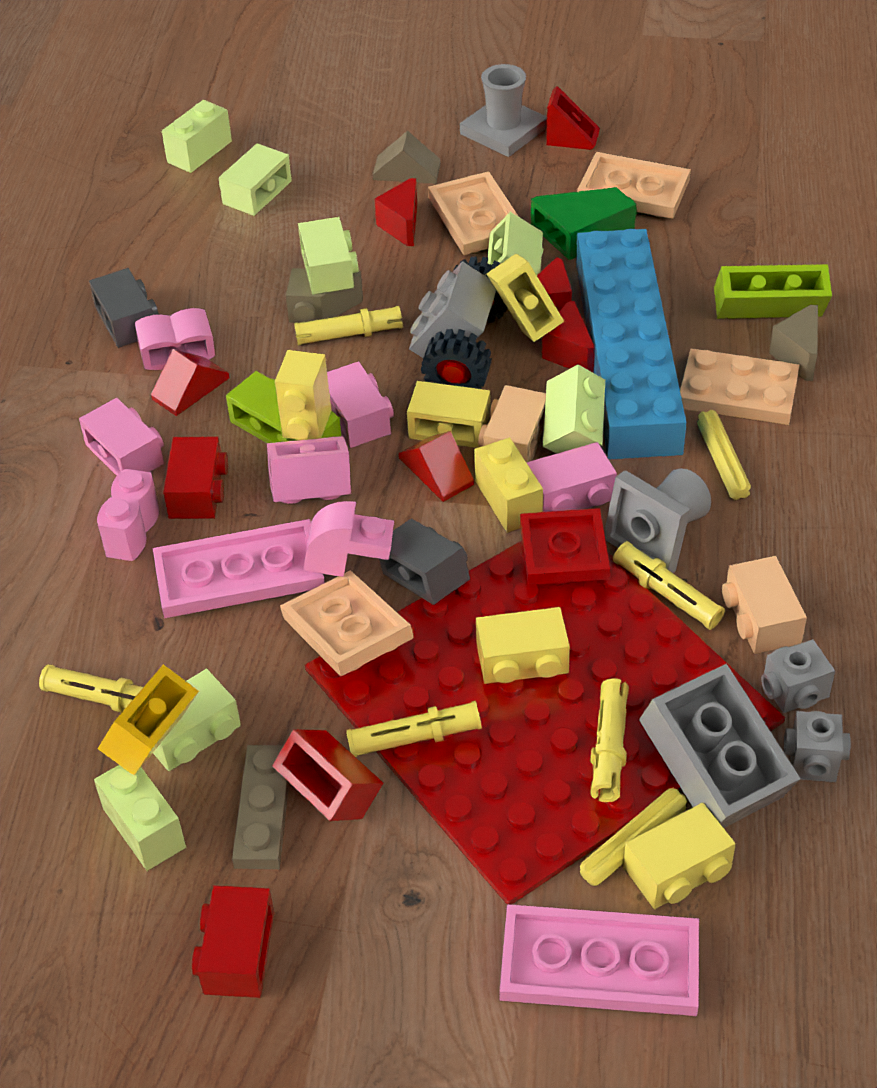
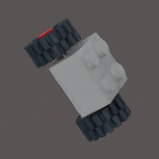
[409,256,508,389]

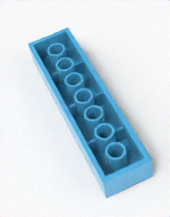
[576,229,687,459]

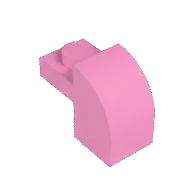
[303,501,394,577]

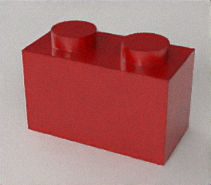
[163,436,228,519]
[272,729,384,821]
[192,885,274,998]

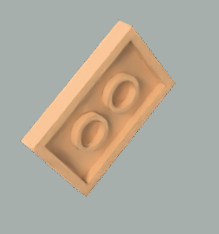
[577,152,691,219]
[428,171,519,255]
[680,348,800,425]
[280,570,414,676]

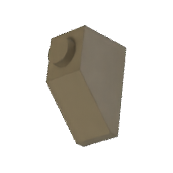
[286,268,363,323]

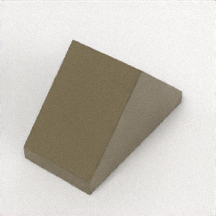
[373,131,441,184]
[769,305,818,381]

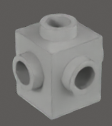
[761,639,835,713]
[784,711,851,782]

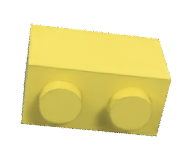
[487,253,564,342]
[275,350,331,440]
[407,381,491,448]
[474,437,543,533]
[476,607,570,684]
[623,803,736,909]

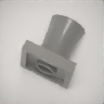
[460,64,547,157]
[604,468,711,573]

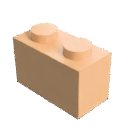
[478,385,546,462]
[722,556,807,654]

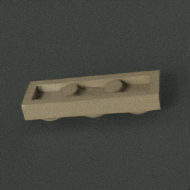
[232,745,289,869]

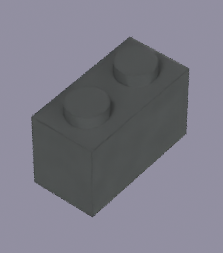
[89,268,159,348]
[379,518,470,605]

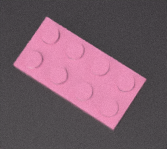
[153,519,325,618]
[500,904,699,1016]

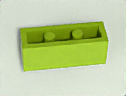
[714,264,832,319]
[226,371,342,443]

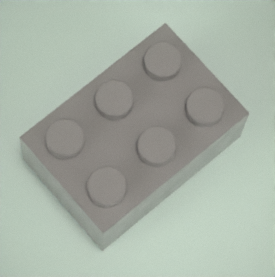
[639,664,801,828]

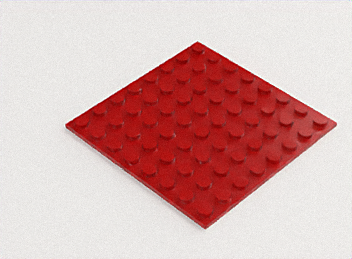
[305,540,785,905]

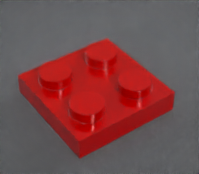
[520,508,610,585]

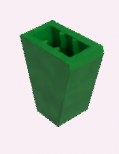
[531,187,637,260]

